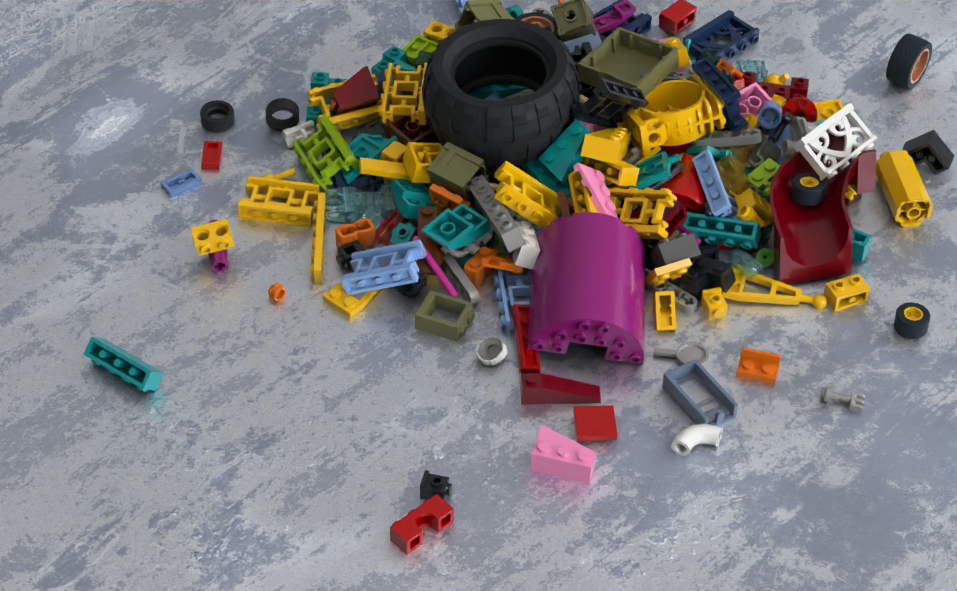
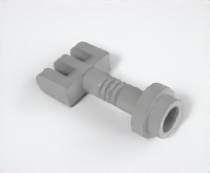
[820,386,865,413]

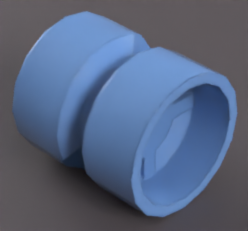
[758,100,782,129]

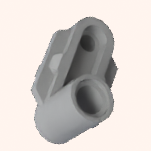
[780,116,820,158]

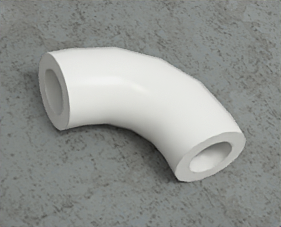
[671,424,723,456]

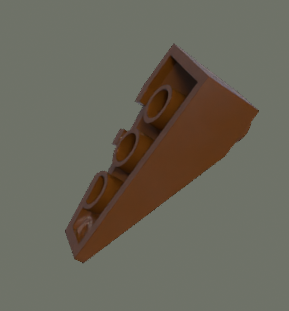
[417,206,445,276]

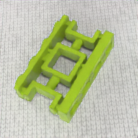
[292,114,359,191]

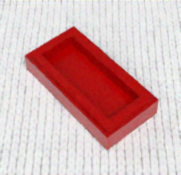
[201,141,223,170]

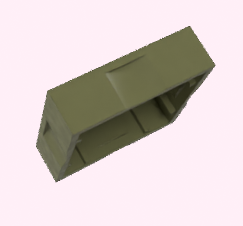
[578,27,679,97]

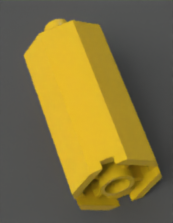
[876,150,933,227]

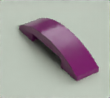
[593,0,636,34]

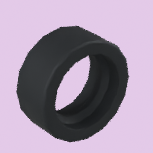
[266,98,299,132]
[200,100,235,132]

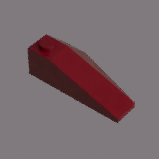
[519,372,601,404]

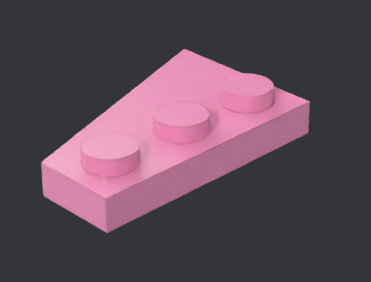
[573,163,618,218]

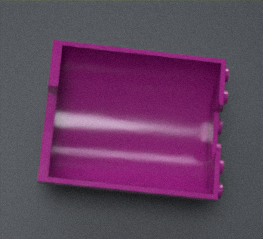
[527,212,645,364]

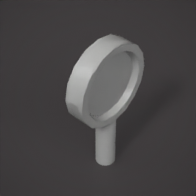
[653,342,709,367]

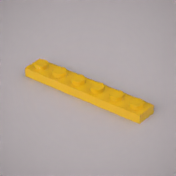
[310,193,326,284]

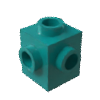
[389,222,418,245]

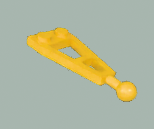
[322,265,389,319]
[722,267,827,309]

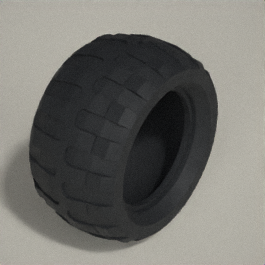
[422,19,580,167]

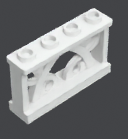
[793,103,877,181]

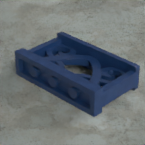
[683,10,760,66]

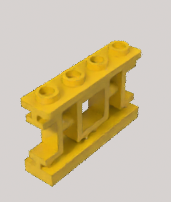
[379,63,428,125]
[307,74,382,134]
[494,161,561,229]
[238,176,320,228]
[608,187,677,240]

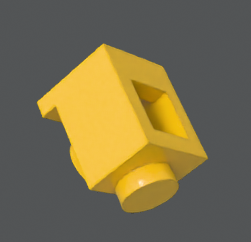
[701,287,728,320]

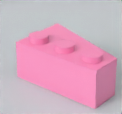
[530,425,596,484]

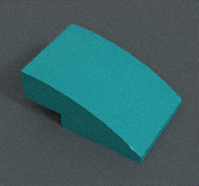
[391,178,442,220]
[421,203,490,250]

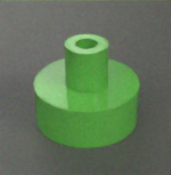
[755,247,774,267]

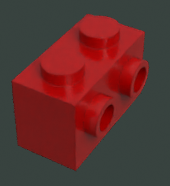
[659,0,697,35]

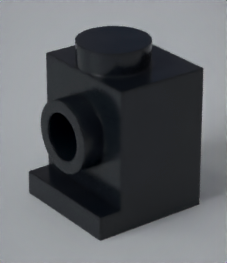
[336,240,365,269]
[420,470,452,501]

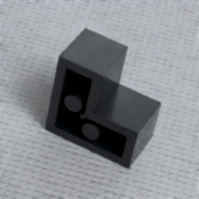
[902,130,955,175]
[680,256,736,301]

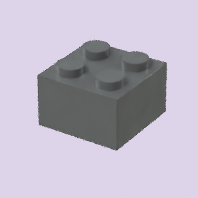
[650,233,701,268]

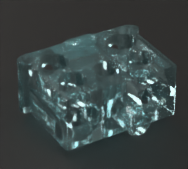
[736,59,768,82]

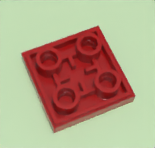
[573,405,618,441]

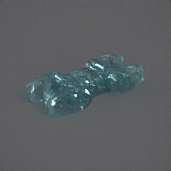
[324,185,408,224]

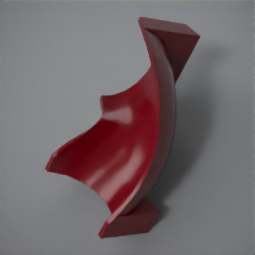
[770,121,877,284]

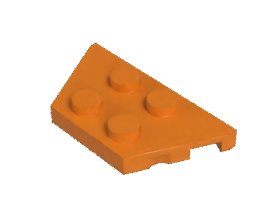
[481,247,529,274]

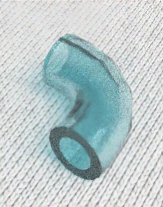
[726,249,763,280]

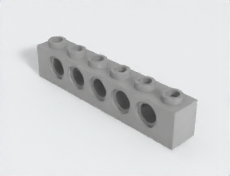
[467,175,526,253]

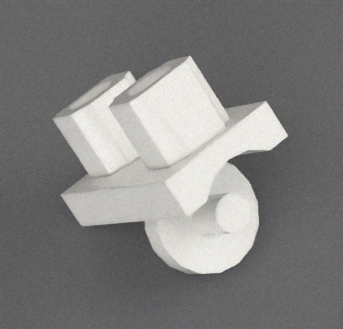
[282,120,315,148]

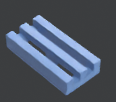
[161,169,202,198]

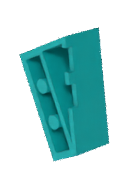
[538,118,592,188]

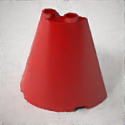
[658,154,708,215]

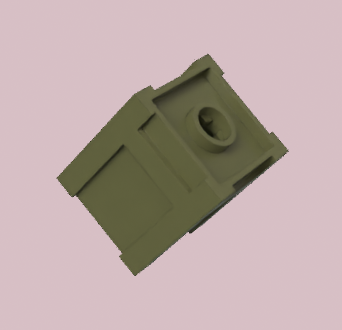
[454,0,515,30]
[550,0,601,42]
[426,142,490,204]

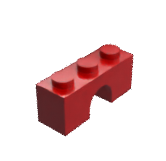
[390,494,454,555]

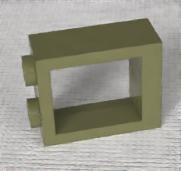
[415,290,475,342]

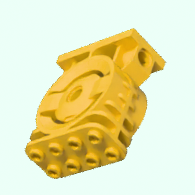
[617,74,726,158]

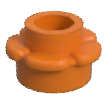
[268,283,286,301]

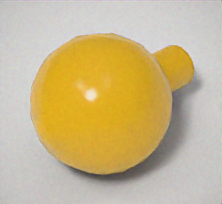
[764,73,789,85]

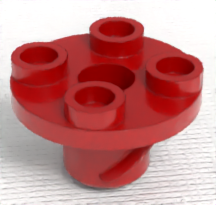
[782,97,817,125]

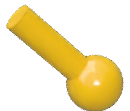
[263,168,296,180]

